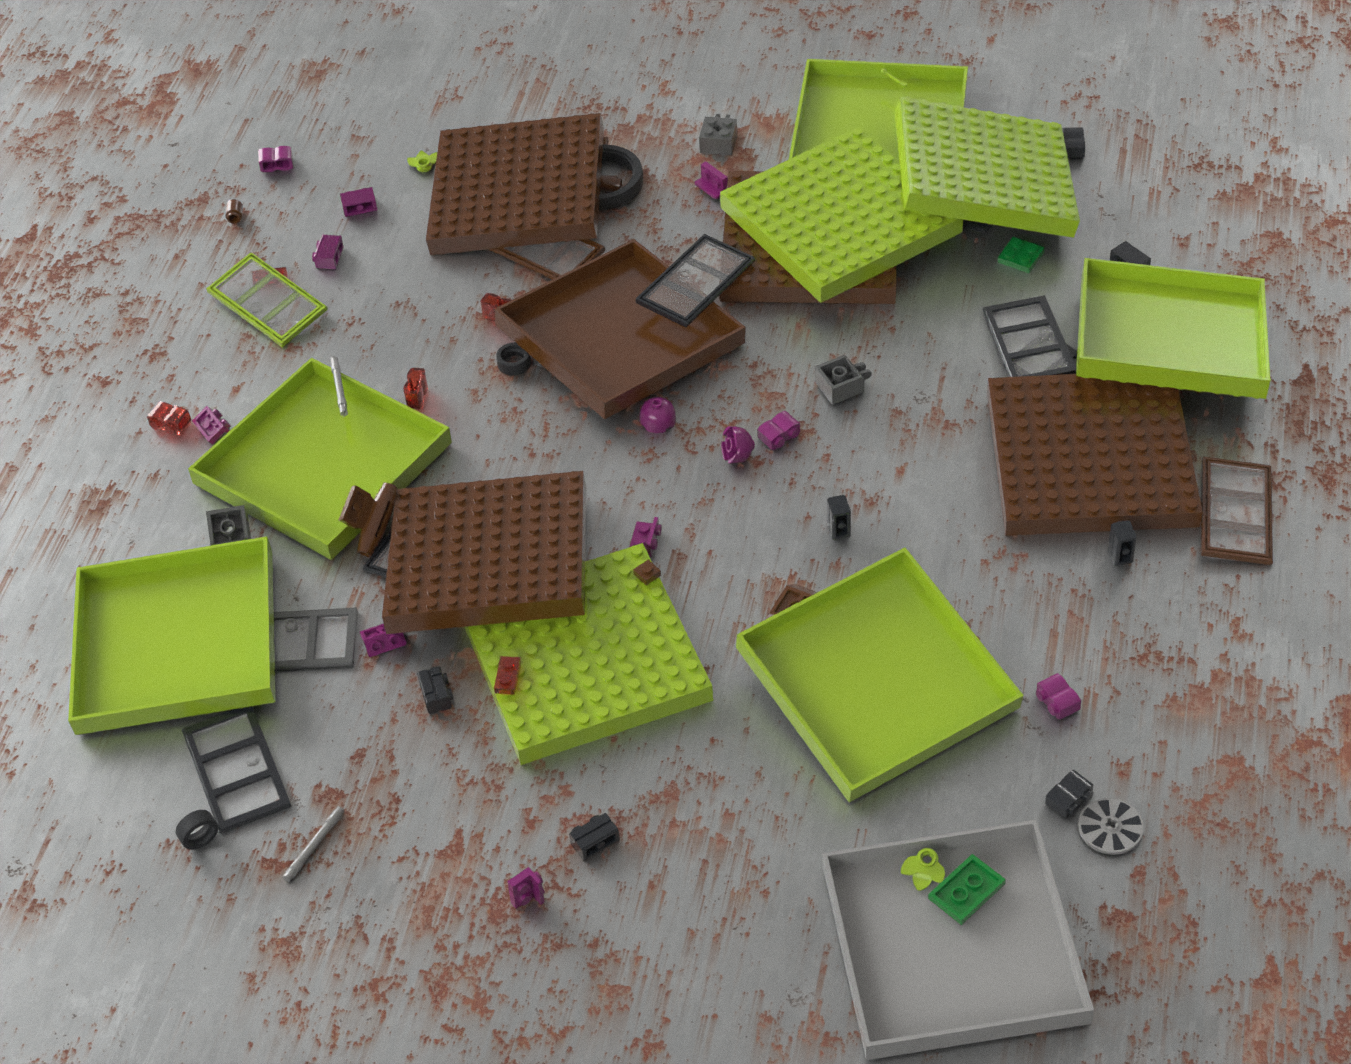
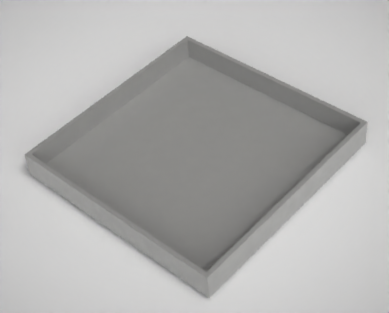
[823,819,1094,1060]

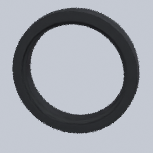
[599,144,643,211]

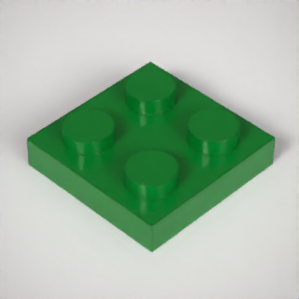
[997,237,1045,273]

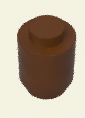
[600,175,622,192]
[225,199,243,224]

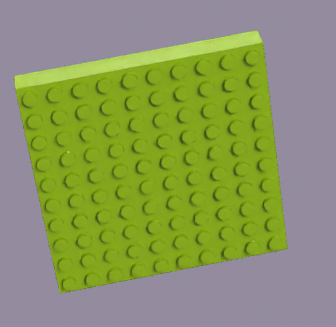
[789,59,968,161]
[895,97,1080,238]
[720,126,963,303]
[1076,258,1271,399]
[188,357,452,560]
[68,536,276,735]
[465,543,714,765]
[736,547,1024,803]

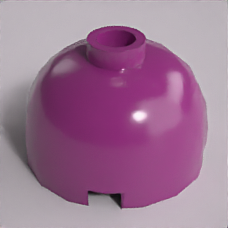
[640,397,676,433]
[721,426,755,464]

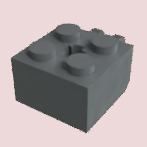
[699,114,738,155]
[815,355,872,405]
[206,505,251,545]

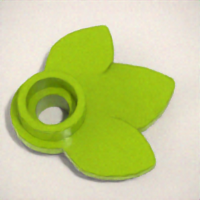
[407,150,437,172]
[901,848,945,891]

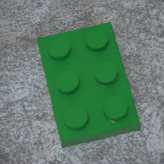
[928,854,1006,925]

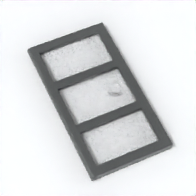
[274,607,358,670]

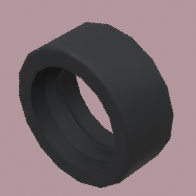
[496,342,531,376]
[175,810,219,850]

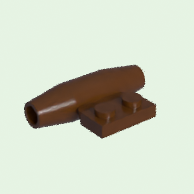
[339,482,398,557]

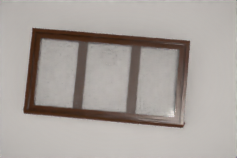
[488,239,605,280]
[1201,456,1273,565]

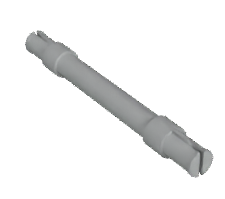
[330,356,348,417]
[283,806,344,882]

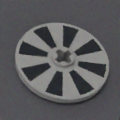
[1078,798,1144,855]

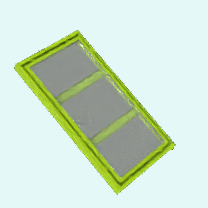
[206,252,328,348]

